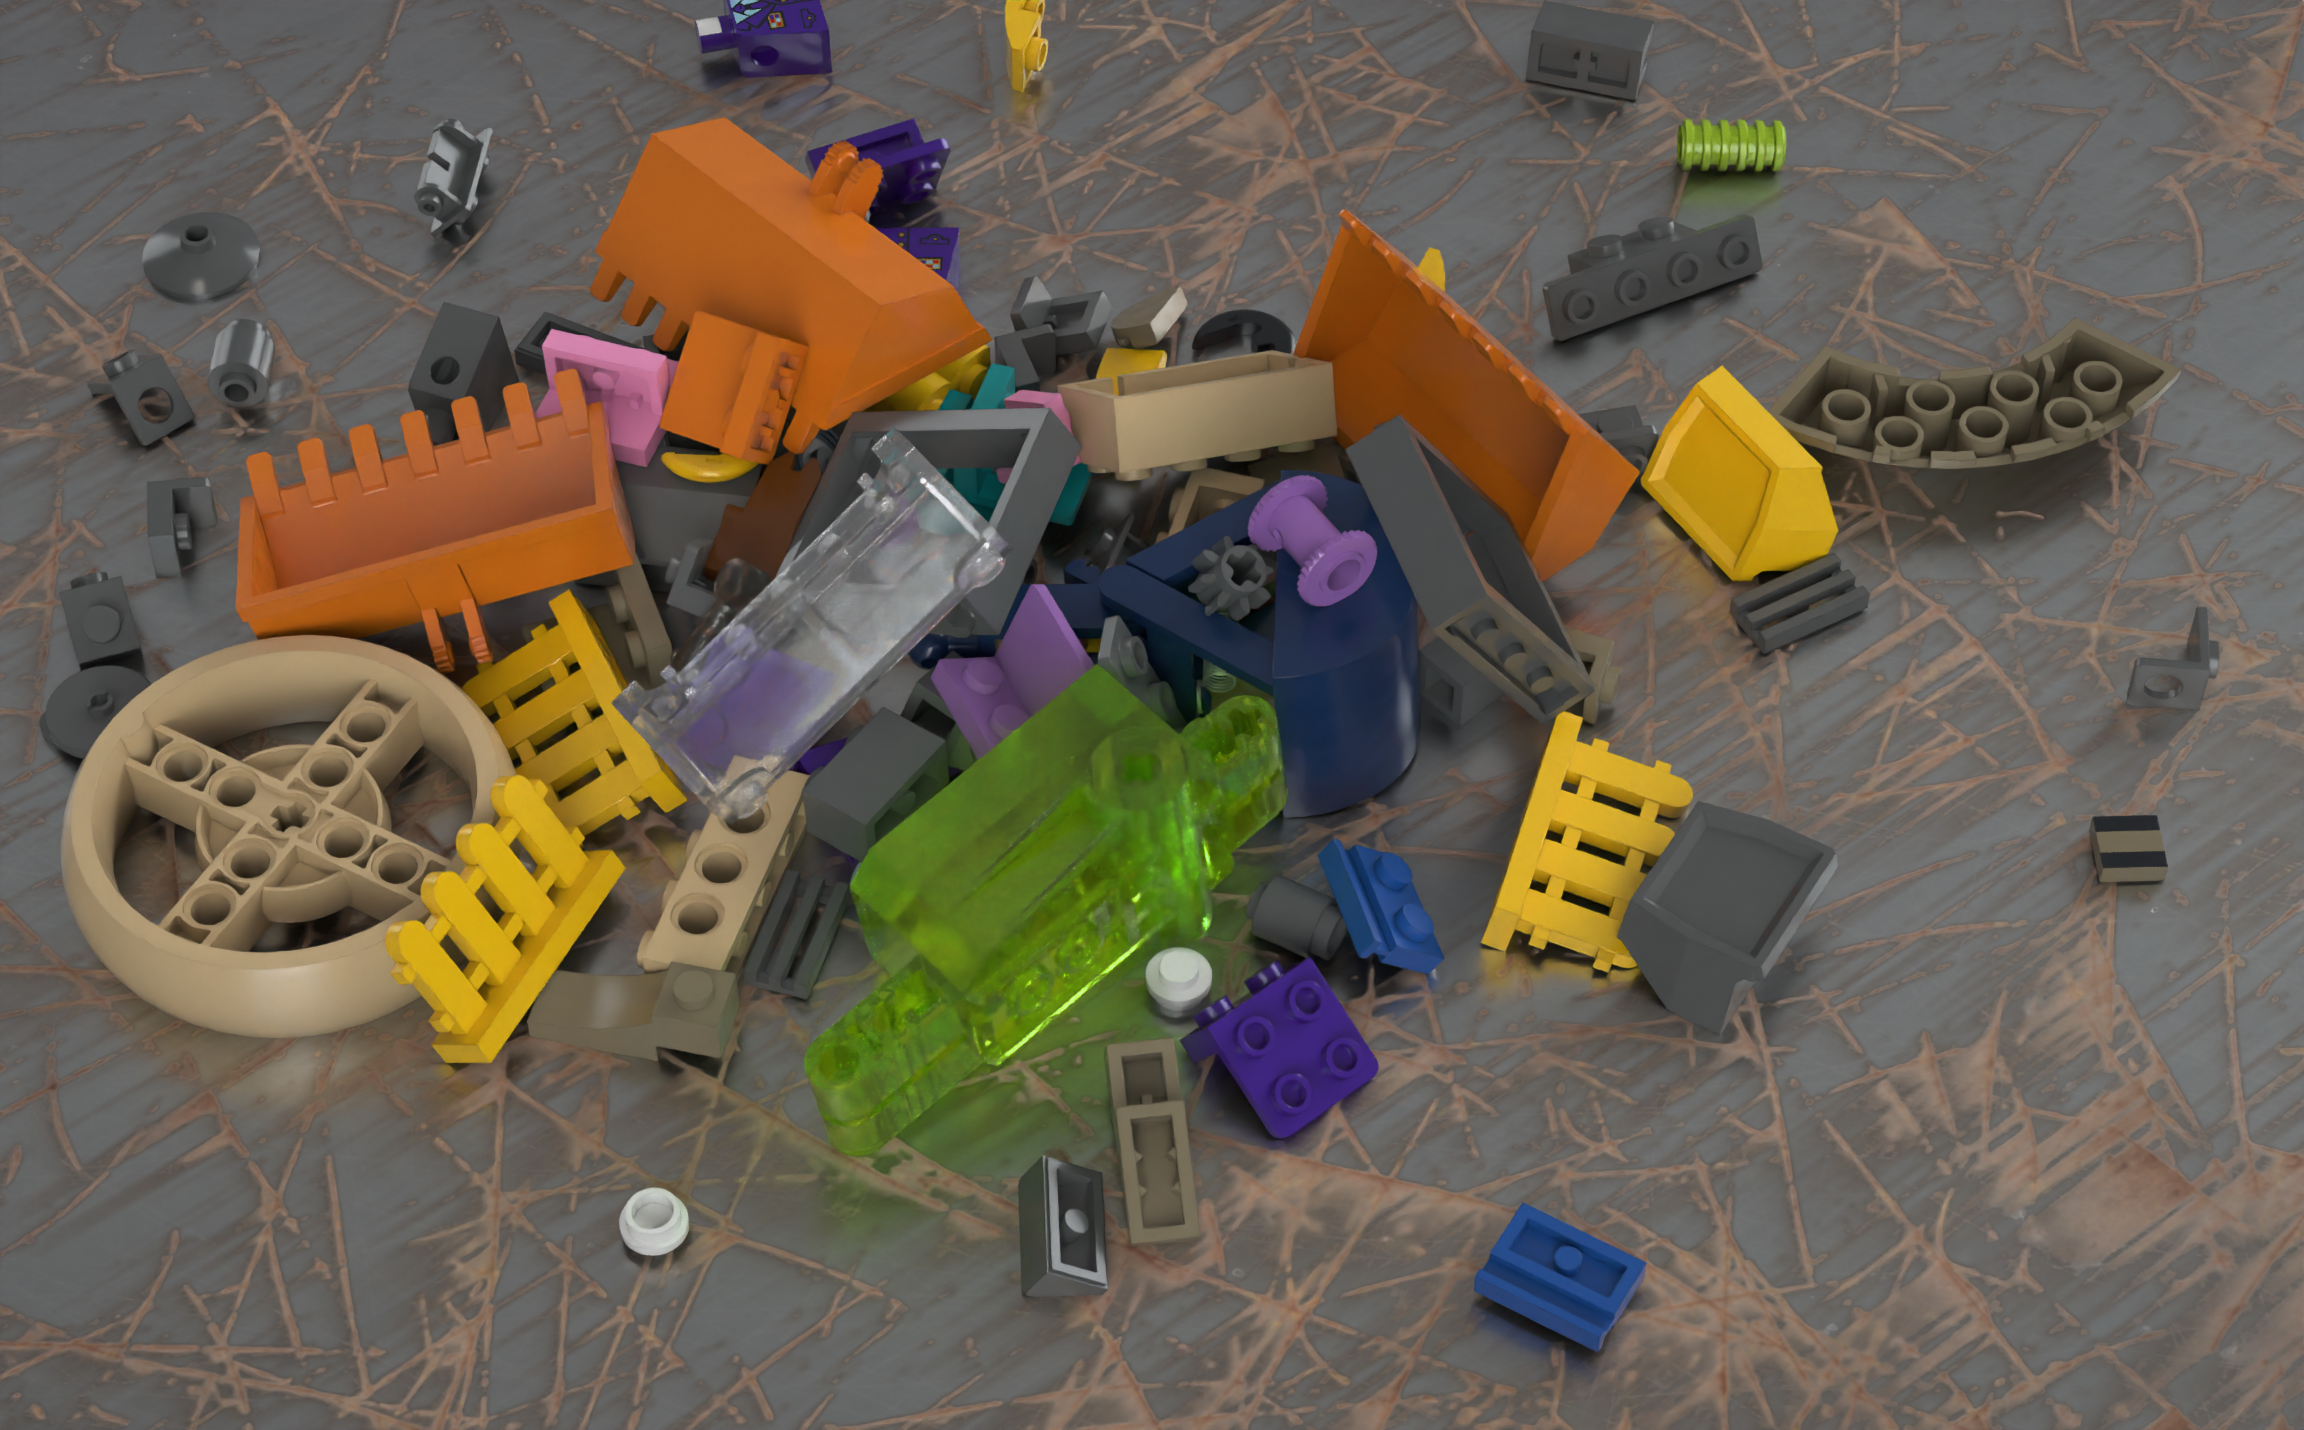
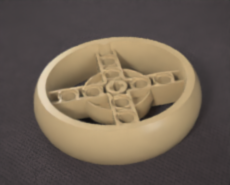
[60,635,522,1039]

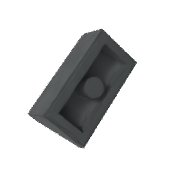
[1018,1156,1108,1297]

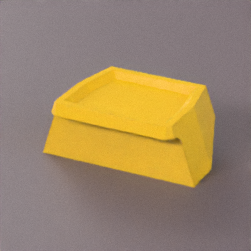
[1641,366,1839,582]

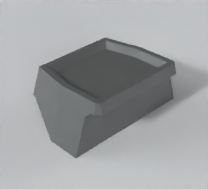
[574,446,762,593]
[1617,801,1838,1036]

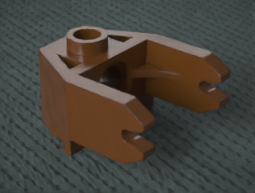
[705,451,822,628]

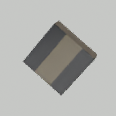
[2089,815,2168,882]

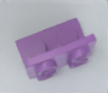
[930,584,1098,771]

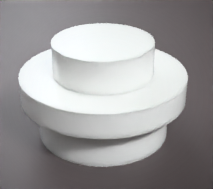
[1146,947,1212,1011]
[619,1188,689,1256]

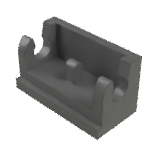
[1526,0,1654,101]

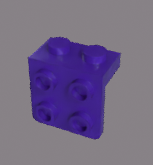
[805,118,951,216]
[1179,957,1379,1139]

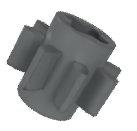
[1188,536,1273,622]

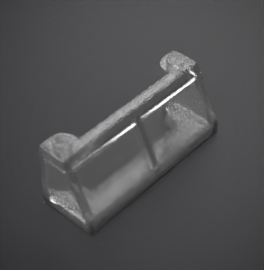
[611,426,1014,825]

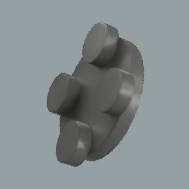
[39,665,151,759]

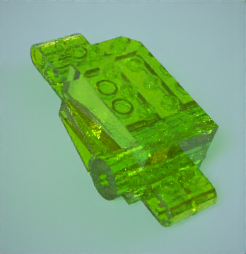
[804,664,1288,1157]

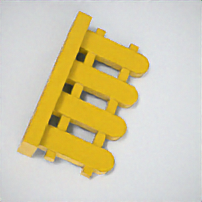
[461,589,688,849]
[1481,711,1693,973]
[385,775,626,1063]

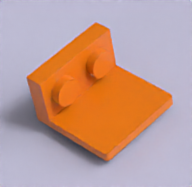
[659,311,809,465]

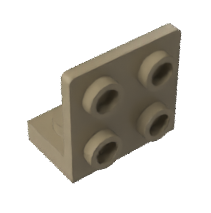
[522,553,677,715]

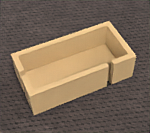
[1057,350,1337,481]

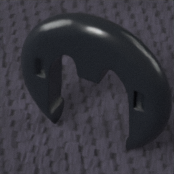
[1192,309,1297,355]

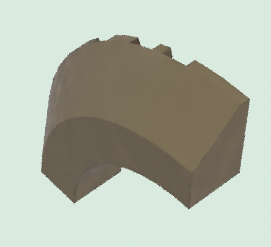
[1768,317,2181,469]

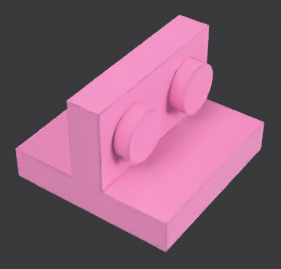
[535,329,679,467]

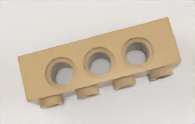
[637,757,810,982]

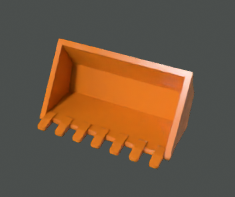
[590,117,993,454]
[1293,208,1640,582]
[236,368,636,674]

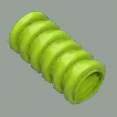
[1677,119,1786,172]

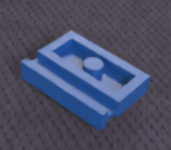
[1317,839,1445,974]
[1473,1202,1647,1352]

